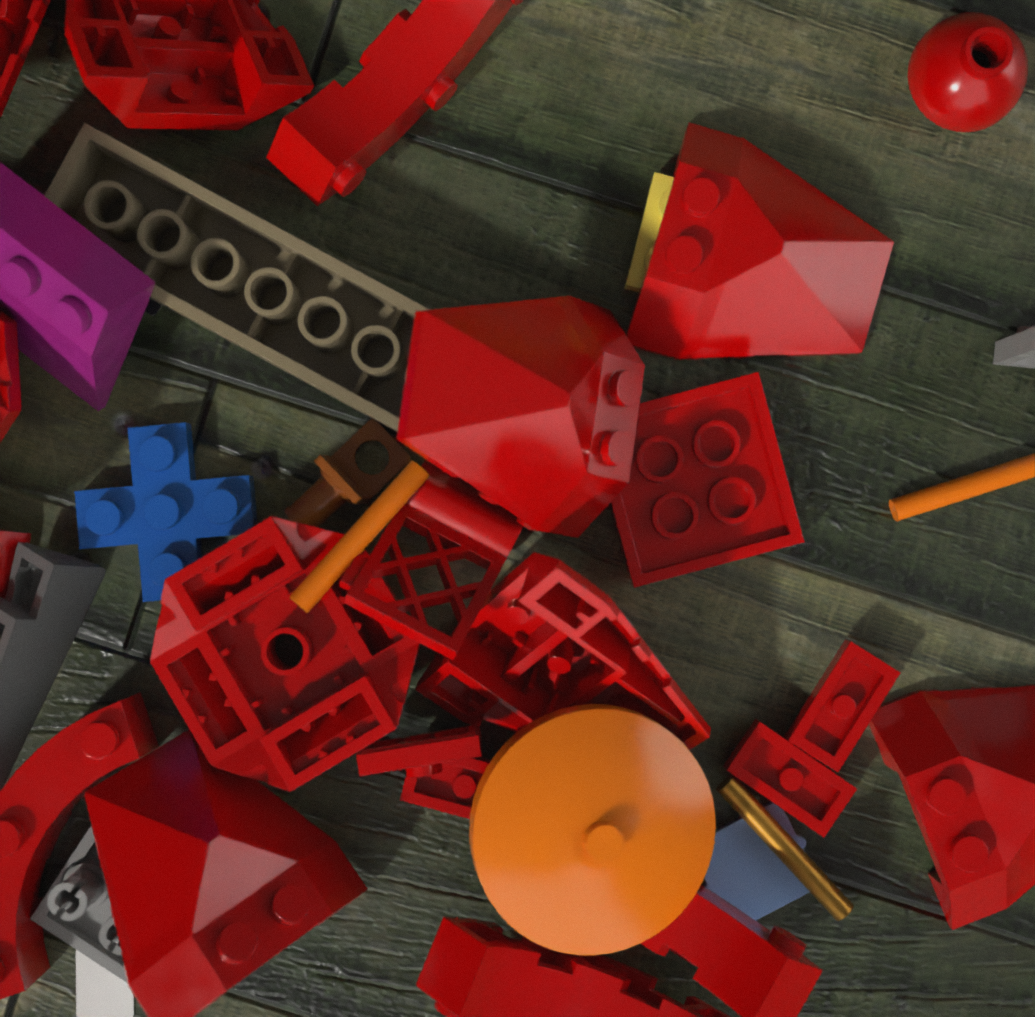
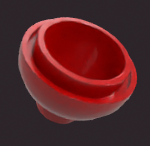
[907,12,1028,132]

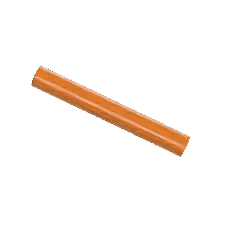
[889,453,1035,522]
[289,460,429,613]

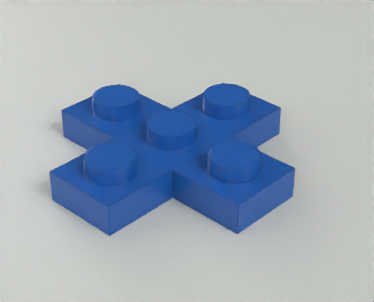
[74,422,258,602]

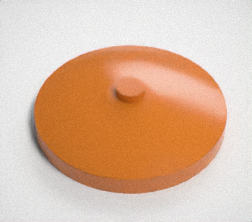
[469,704,716,955]

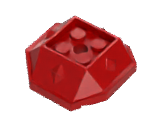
[150,516,421,792]

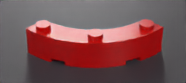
[266,0,524,206]
[0,692,159,999]
[640,885,823,1017]
[415,917,731,1017]

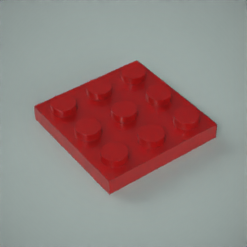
[610,372,805,588]

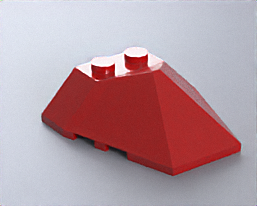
[65,0,314,130]
[626,122,894,361]
[397,295,645,538]
[415,552,711,750]
[869,684,1035,930]
[84,729,368,1017]

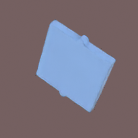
[703,801,810,921]

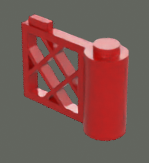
[339,460,524,660]

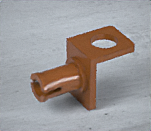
[284,419,411,527]

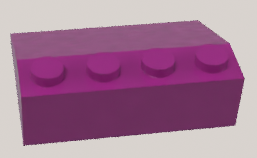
[0,162,156,411]

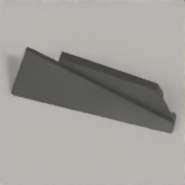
[0,542,106,791]

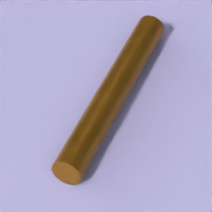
[716,775,854,921]

